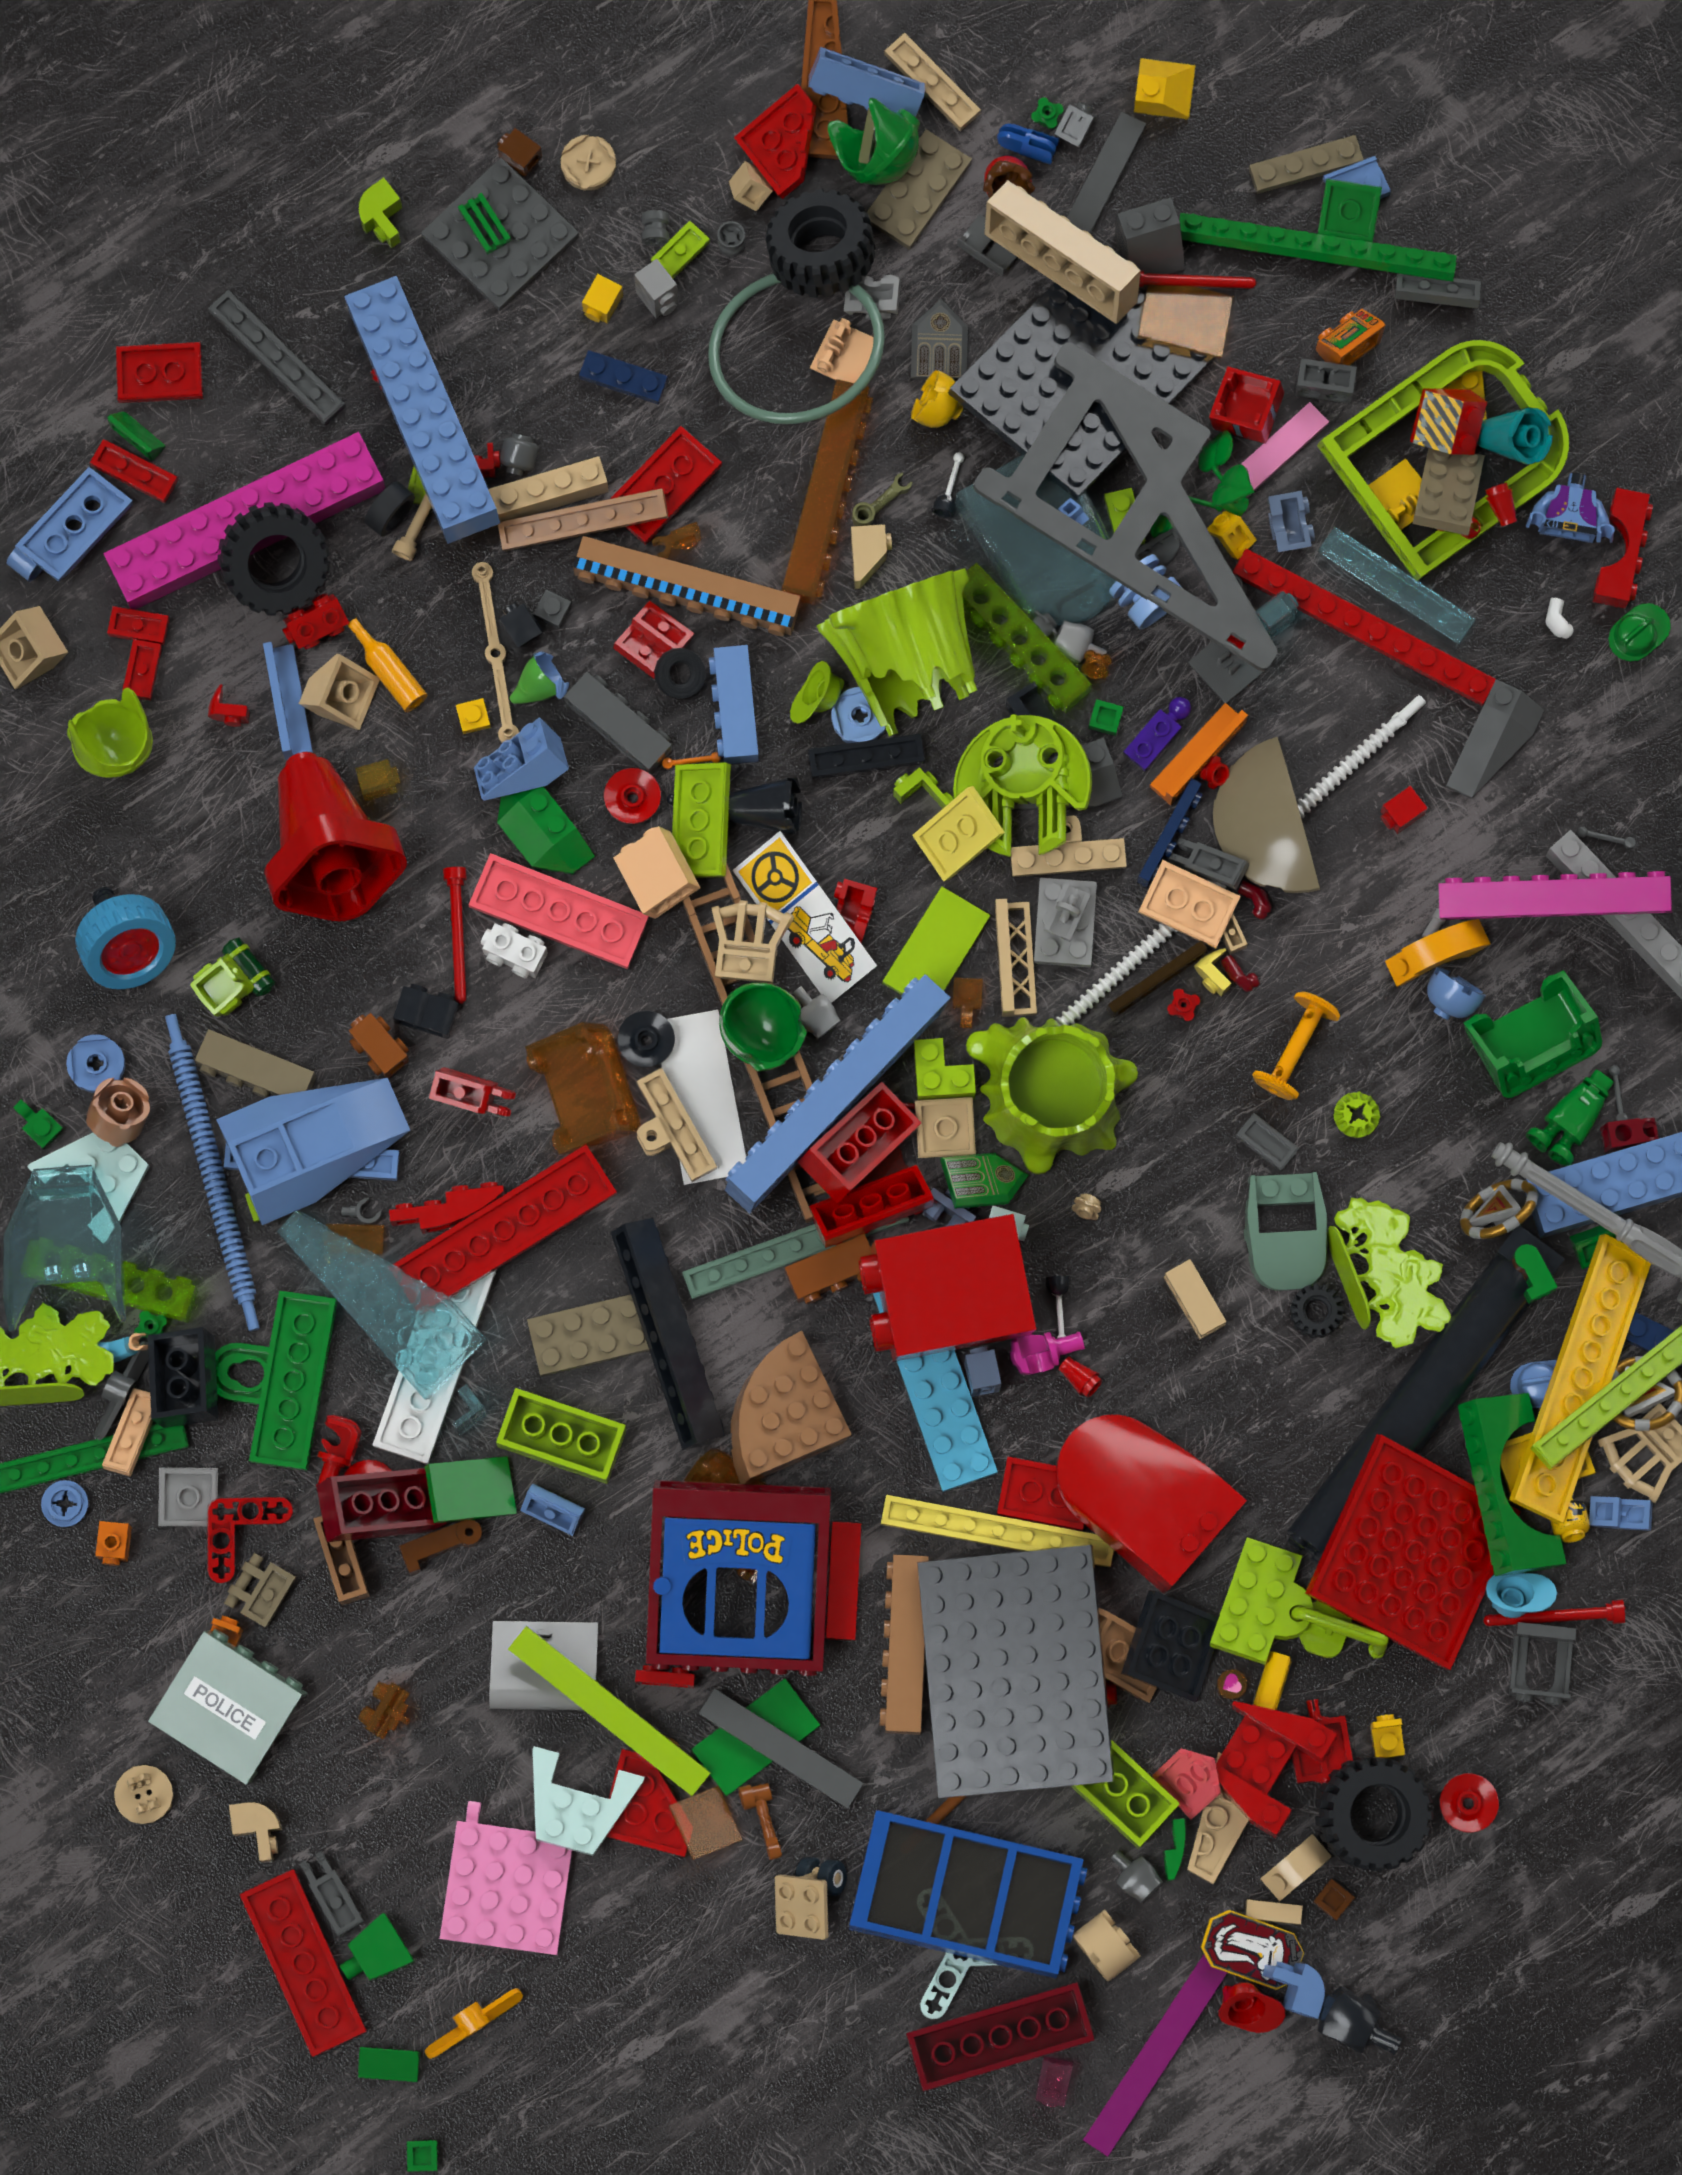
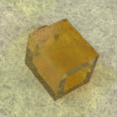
[355,759,401,801]

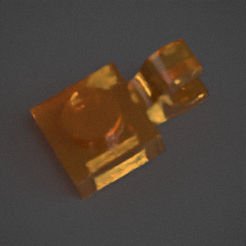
[652,522,701,559]
[953,978,983,1029]

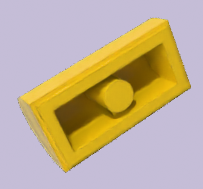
[1253,1652,1292,1710]

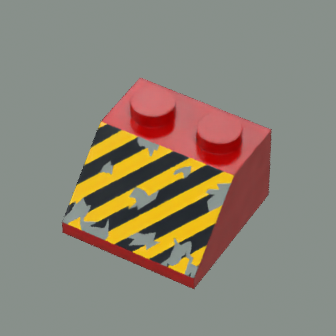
[1410,388,1487,455]

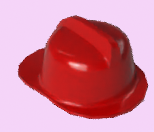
[1219,1983,1285,2033]

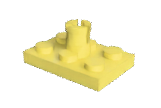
[912,786,1005,881]

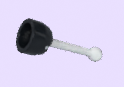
[932,452,965,518]
[1046,1275,1069,1339]

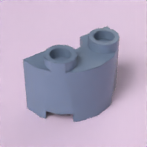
[1267,491,1315,552]

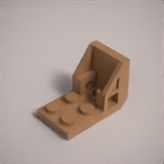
[1099,1608,1156,1703]

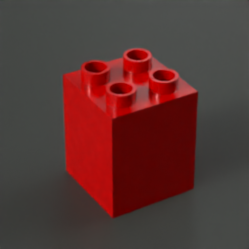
[858,1214,1036,1362]

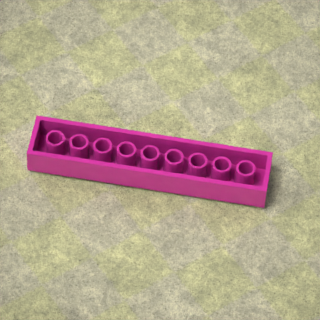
[103,432,385,610]

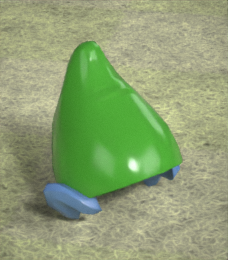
[509,652,569,704]

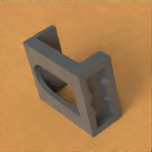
[1508,1622,1576,1705]

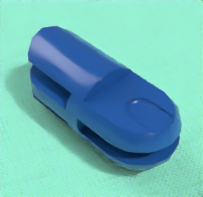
[997,123,1059,165]

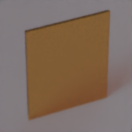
[1138,285,1233,358]

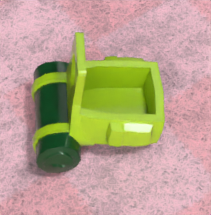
[190,937,276,1017]

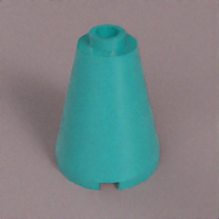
[1477,408,1552,464]

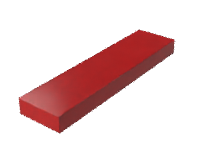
[826,1522,861,1641]

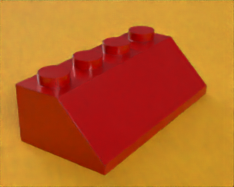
[809,1165,934,1248]

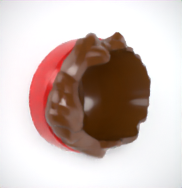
[983,156,1035,199]

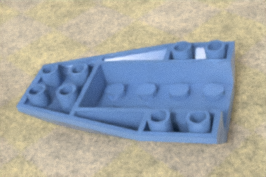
[216,1078,410,1226]

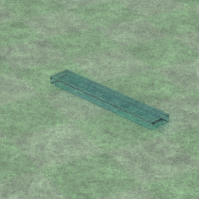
[1318,527,1476,644]

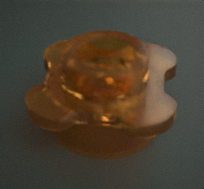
[1081,650,1112,679]

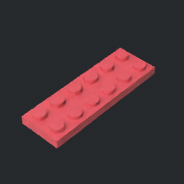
[469,853,649,969]

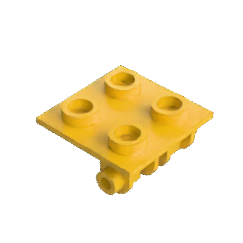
[1368,458,1422,530]

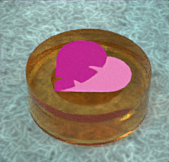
[1217,1669,1247,1700]

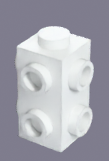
[480,923,548,979]

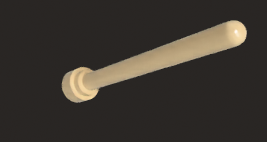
[392,494,432,561]

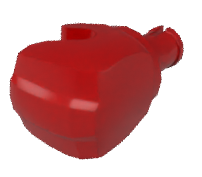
[316,1415,362,1485]

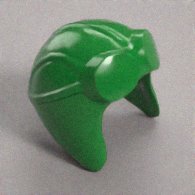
[828,98,920,185]
[719,983,807,1072]

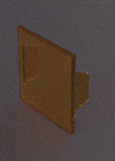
[669,1786,742,1860]

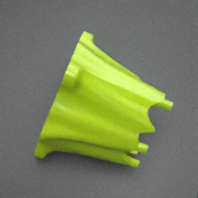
[817,568,978,736]
[966,1017,1138,1175]

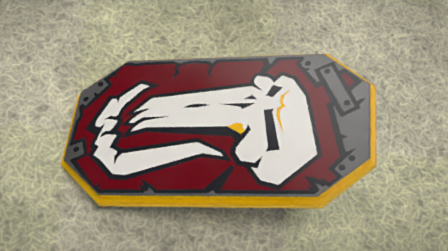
[1201,1910,1304,1990]

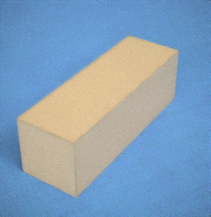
[1222,914,1248,955]
[1245,1900,1302,1925]

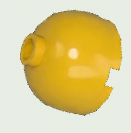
[911,370,963,428]

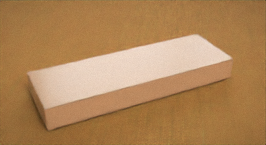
[102,1388,153,1477]

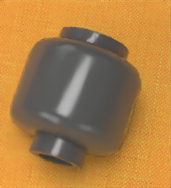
[499,433,539,476]

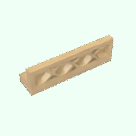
[995,899,1037,1017]

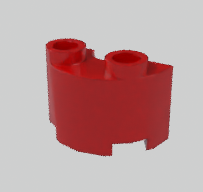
[834,879,878,943]

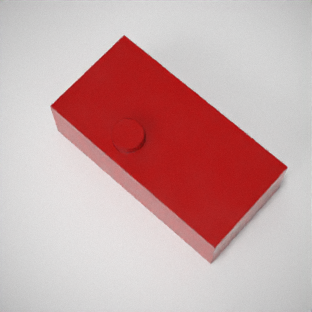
[797,1082,921,1204]

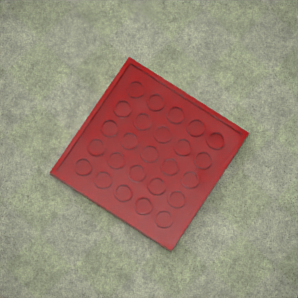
[1305,1434,1521,1670]

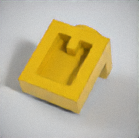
[1207,511,1256,560]
[1370,1714,1405,1758]

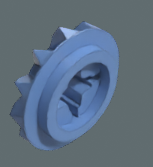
[41,1480,89,1528]

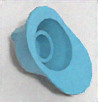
[1486,1573,1557,1618]

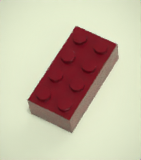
[316,1468,446,1542]

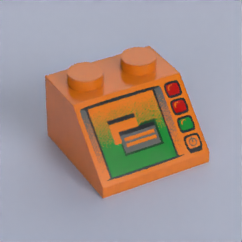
[1316,309,1385,366]

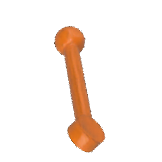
[662,752,721,770]

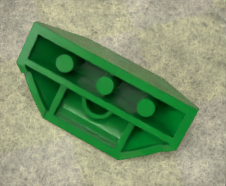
[497,787,595,875]

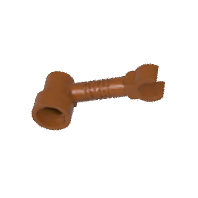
[738,1783,782,1860]

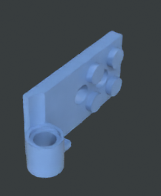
[6,467,133,582]

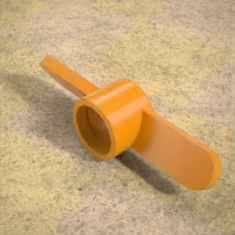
[425,1988,523,2058]

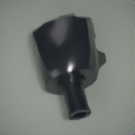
[1318,1986,1403,2056]

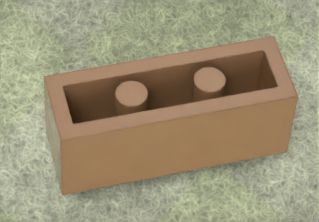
[313,1516,370,1606]

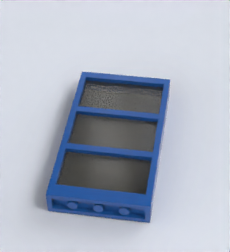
[849,1810,1087,1979]

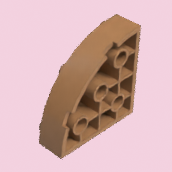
[731,1331,852,1484]

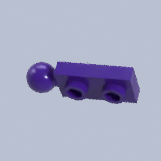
[1123,697,1191,771]

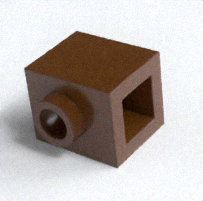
[497,128,542,177]

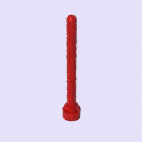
[1138,268,1256,288]
[443,867,467,1004]
[1483,1600,1625,1626]

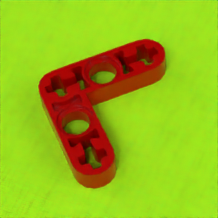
[207,1497,293,1583]

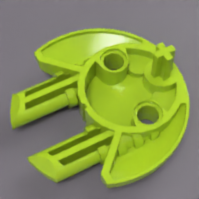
[953,714,1092,857]

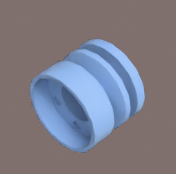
[1109,554,1182,629]

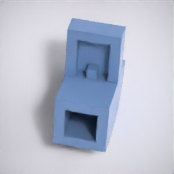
[1262,1961,1325,2019]

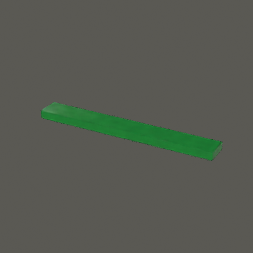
[0,1424,189,1495]

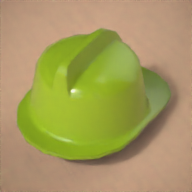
[790,661,844,724]

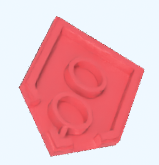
[1152,1748,1221,1820]

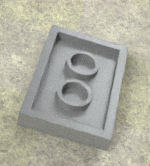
[1034,878,1097,968]

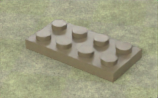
[867,129,972,250]
[1413,448,1485,535]
[527,1295,649,1377]

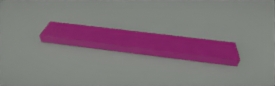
[1083,1954,1227,2157]

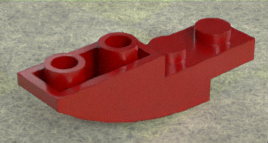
[389,1182,505,1234]

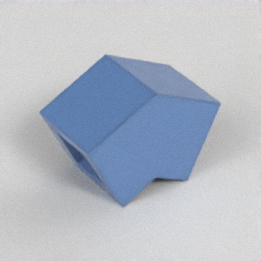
[1058,498,1089,525]

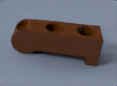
[399,1520,482,1576]

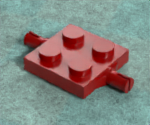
[1292,1699,1353,1786]

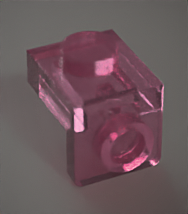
[1036,2056,1073,2107]

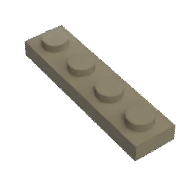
[1249,135,1364,194]

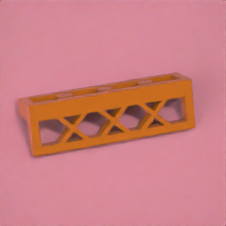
[1150,703,1248,805]

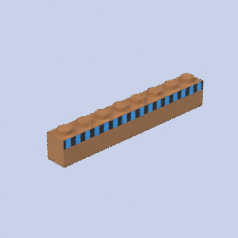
[573,536,801,636]

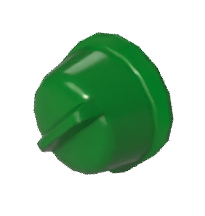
[1608,603,1671,662]

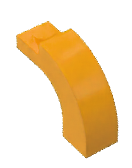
[1385,919,1491,986]

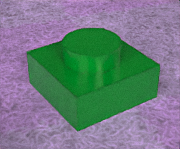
[1088,699,1124,736]
[407,2140,438,2172]

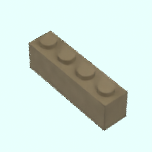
[195,1029,317,1098]

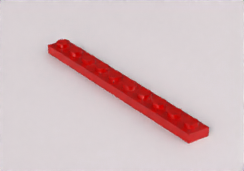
[1233,548,1496,706]

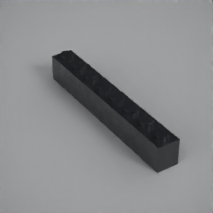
[611,1218,725,1451]

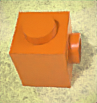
[95,1521,132,1566]

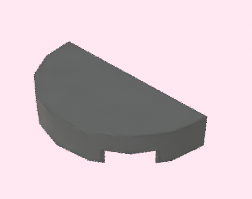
[1135,528,1179,567]

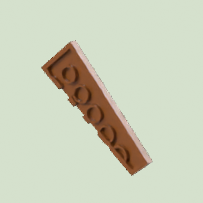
[801,0,848,159]

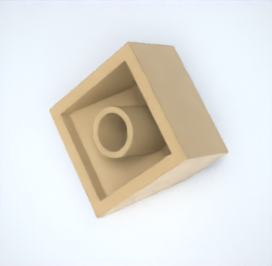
[0,606,68,689]

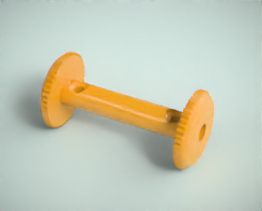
[1253,992,1340,1100]

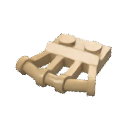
[712,900,794,983]
[1598,1403,1682,1503]

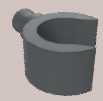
[341,1198,383,1226]

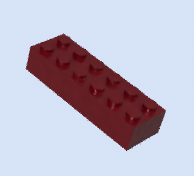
[906,1982,1095,2092]

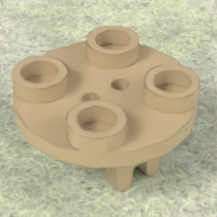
[114,1765,173,1824]

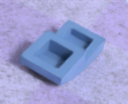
[1589,1496,1653,1531]

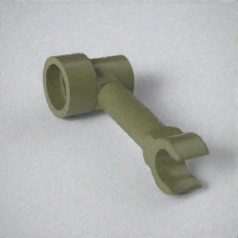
[852,473,912,526]

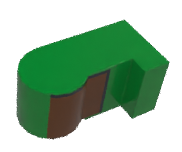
[1512,1244,1558,1304]

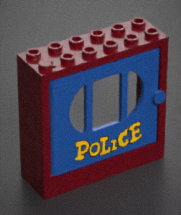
[646,1480,831,1676]

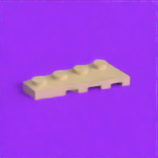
[1187,1752,1248,1885]

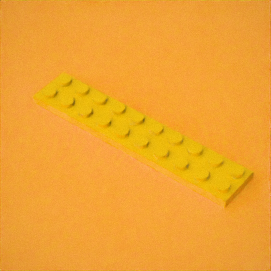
[1509,1234,1651,1524]

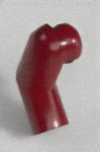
[1238,880,1272,919]
[1221,955,1260,992]

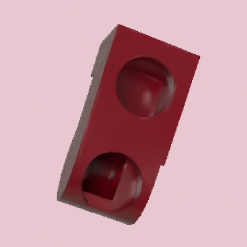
[1600,1118,1659,1153]

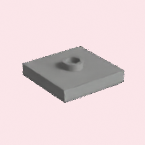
[158,1467,218,1526]

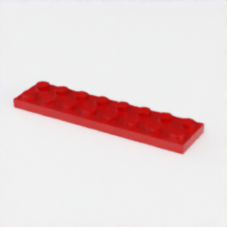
[389,1144,617,1317]

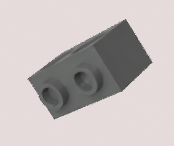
[1295,358,1357,404]

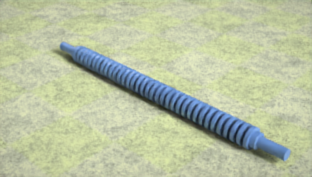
[165,1014,260,1331]

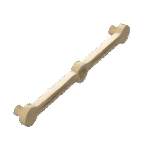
[472,562,519,743]

